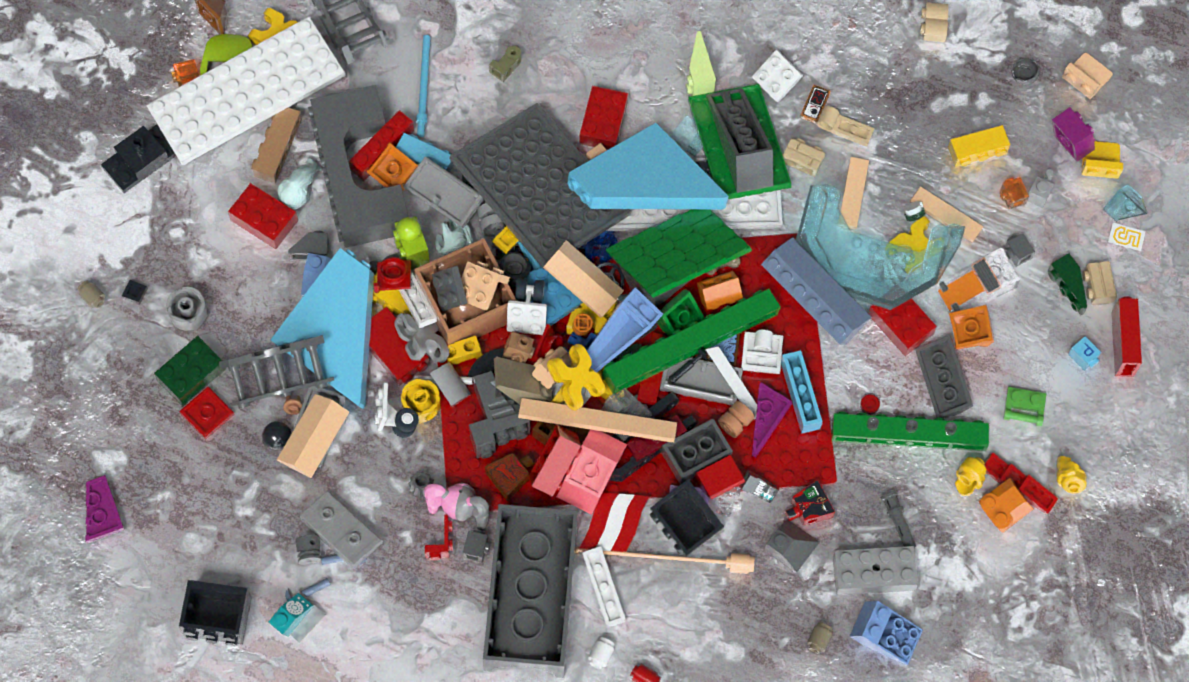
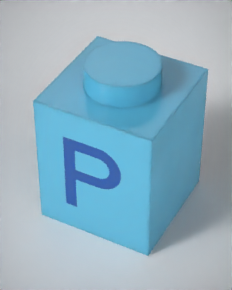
[1068,336,1101,371]

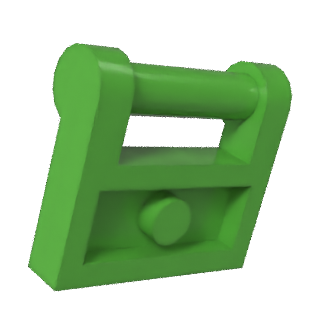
[1003,387,1047,427]

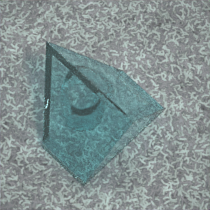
[1103,185,1148,222]

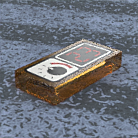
[800,85,831,124]

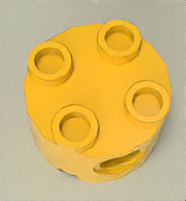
[401,379,441,424]

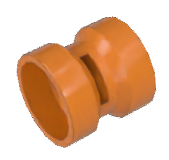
[572,314,593,336]

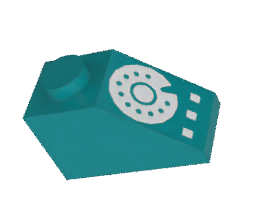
[268,593,314,637]

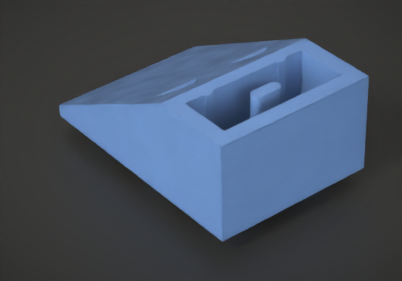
[849,601,923,665]

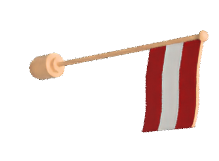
[575,493,755,574]

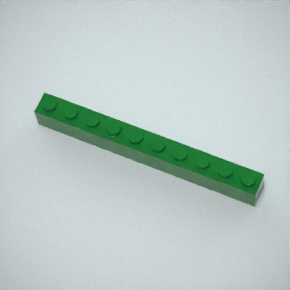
[602,289,781,395]

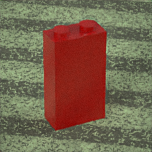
[1111,296,1142,377]
[369,307,430,386]

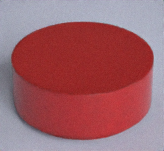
[860,394,880,415]

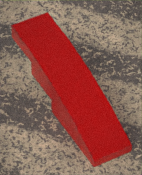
[984,452,1058,514]

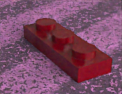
[627,415,687,462]

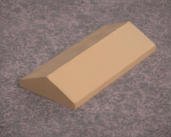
[543,240,624,318]
[277,394,349,478]

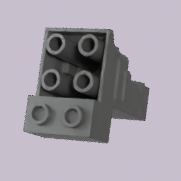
[469,371,530,459]

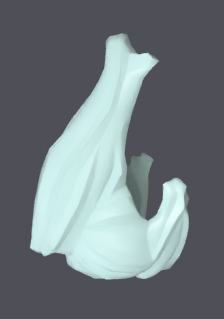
[277,158,321,210]
[435,219,473,256]

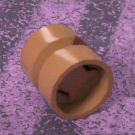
[718,401,755,438]

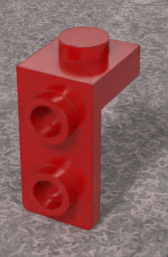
[425,514,453,561]

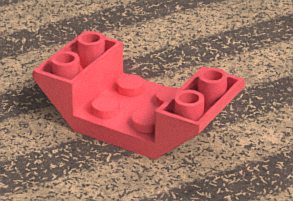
[557,430,627,515]

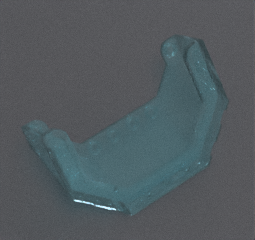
[796,184,965,310]

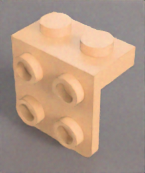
[1062,53,1113,100]
[461,261,510,310]

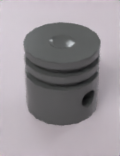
[295,535,322,565]

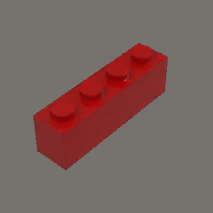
[349,110,414,181]

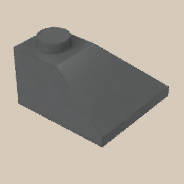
[765,519,820,573]

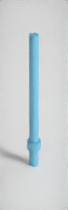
[416,35,430,137]

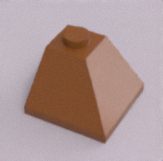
[195,0,227,35]

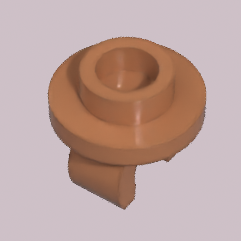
[283,396,303,415]

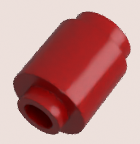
[630,663,662,682]

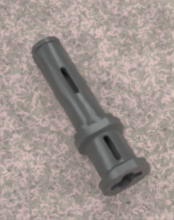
[880,491,916,548]

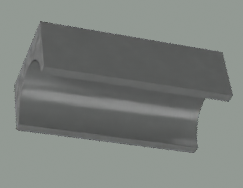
[483,504,578,678]

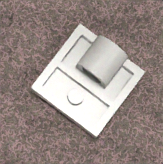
[752,50,803,102]
[741,330,783,374]

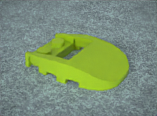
[200,34,253,76]

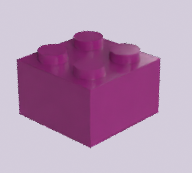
[1052,107,1095,162]

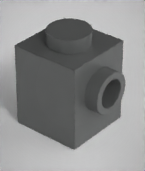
[1004,233,1035,267]
[463,530,491,563]

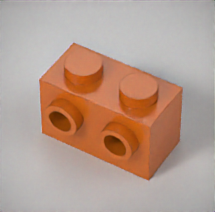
[697,271,743,310]

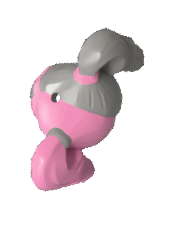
[424,483,490,531]

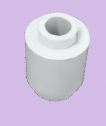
[588,637,614,669]

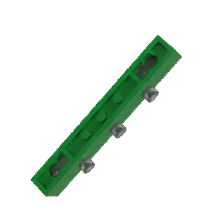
[831,411,989,451]

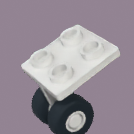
[507,278,547,335]
[375,382,419,438]

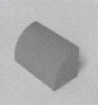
[430,362,471,407]

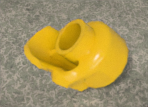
[1056,456,1087,494]
[955,457,986,496]

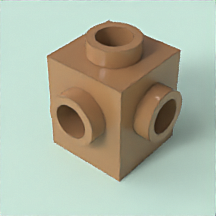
[502,332,535,363]

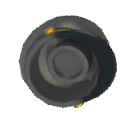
[498,252,531,287]

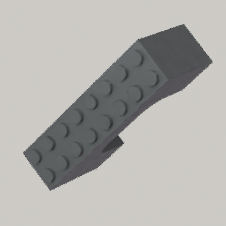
[308,85,409,248]

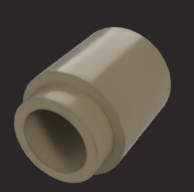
[77,280,105,308]
[807,622,833,654]

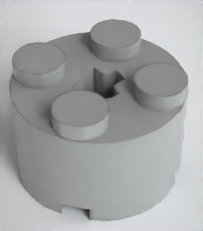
[166,287,208,331]

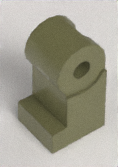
[489,46,521,82]

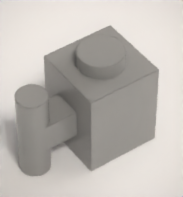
[1026,169,1054,208]

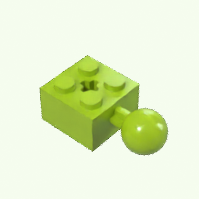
[393,216,430,270]

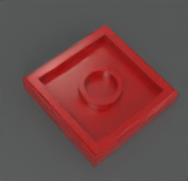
[179,386,235,440]

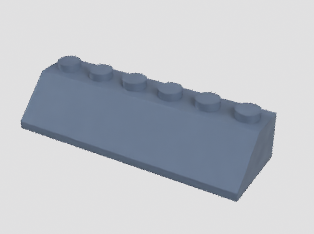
[761,238,872,345]

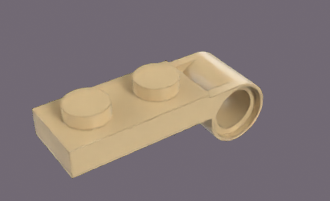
[817,106,875,147]

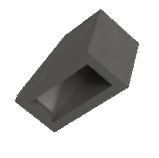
[288,231,329,261]

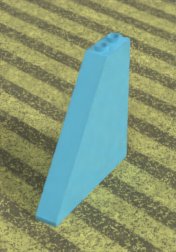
[567,123,729,210]
[271,248,374,409]

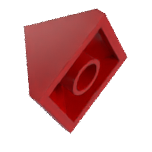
[693,455,745,500]

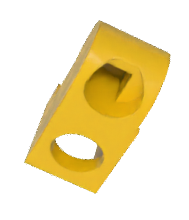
[447,336,483,365]

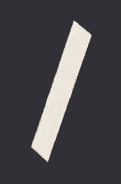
[706,347,757,420]

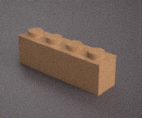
[251,108,302,184]

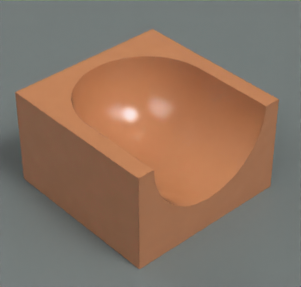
[414,238,517,346]

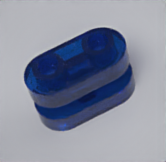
[585,233,618,263]

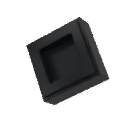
[121,280,148,305]

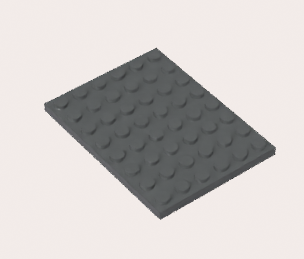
[449,103,632,270]

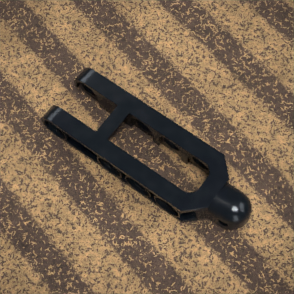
[609,392,698,482]

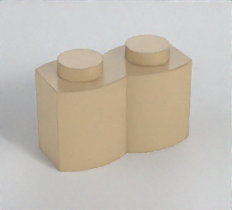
[920,2,948,42]

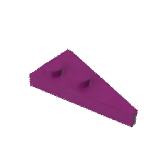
[752,383,792,458]

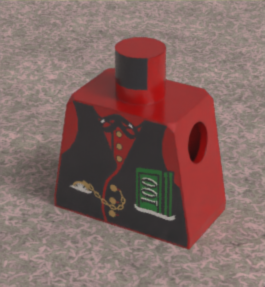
[785,480,835,526]

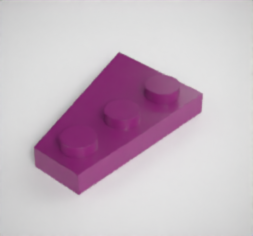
[85,475,124,543]

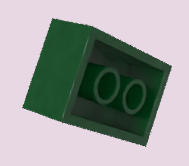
[154,335,226,407]

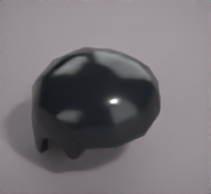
[261,421,292,450]

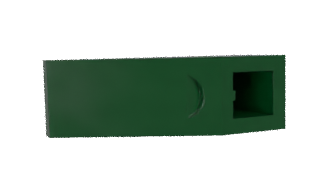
[1048,253,1087,315]

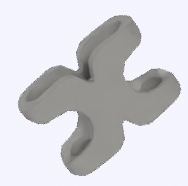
[395,313,449,363]

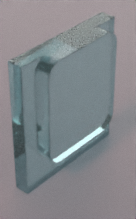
[670,116,702,157]

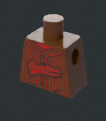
[485,453,534,501]

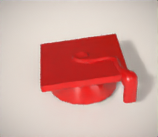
[373,257,411,293]
[535,324,566,359]

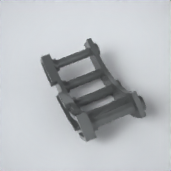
[311,0,389,64]
[219,335,334,409]

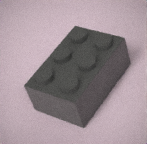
[661,419,733,485]

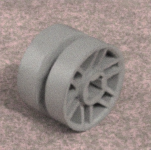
[477,203,506,237]

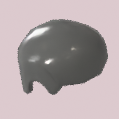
[1011,58,1040,86]

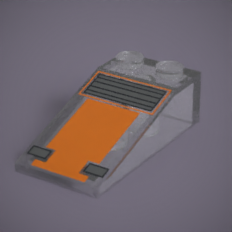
[933,248,1021,314]

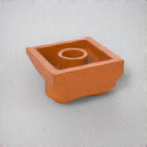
[367,142,418,191]
[949,305,994,350]
[979,478,1034,533]

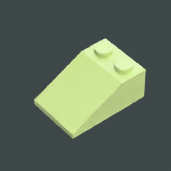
[685,31,716,96]

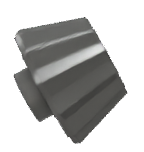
[408,472,434,498]

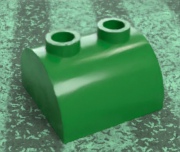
[657,289,704,337]

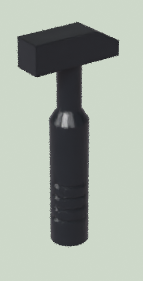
[669,349,708,384]

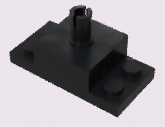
[101,124,176,193]

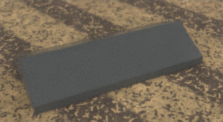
[915,335,973,418]

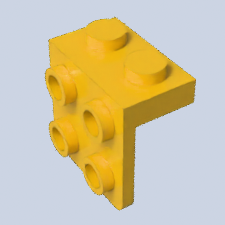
[1081,141,1123,179]

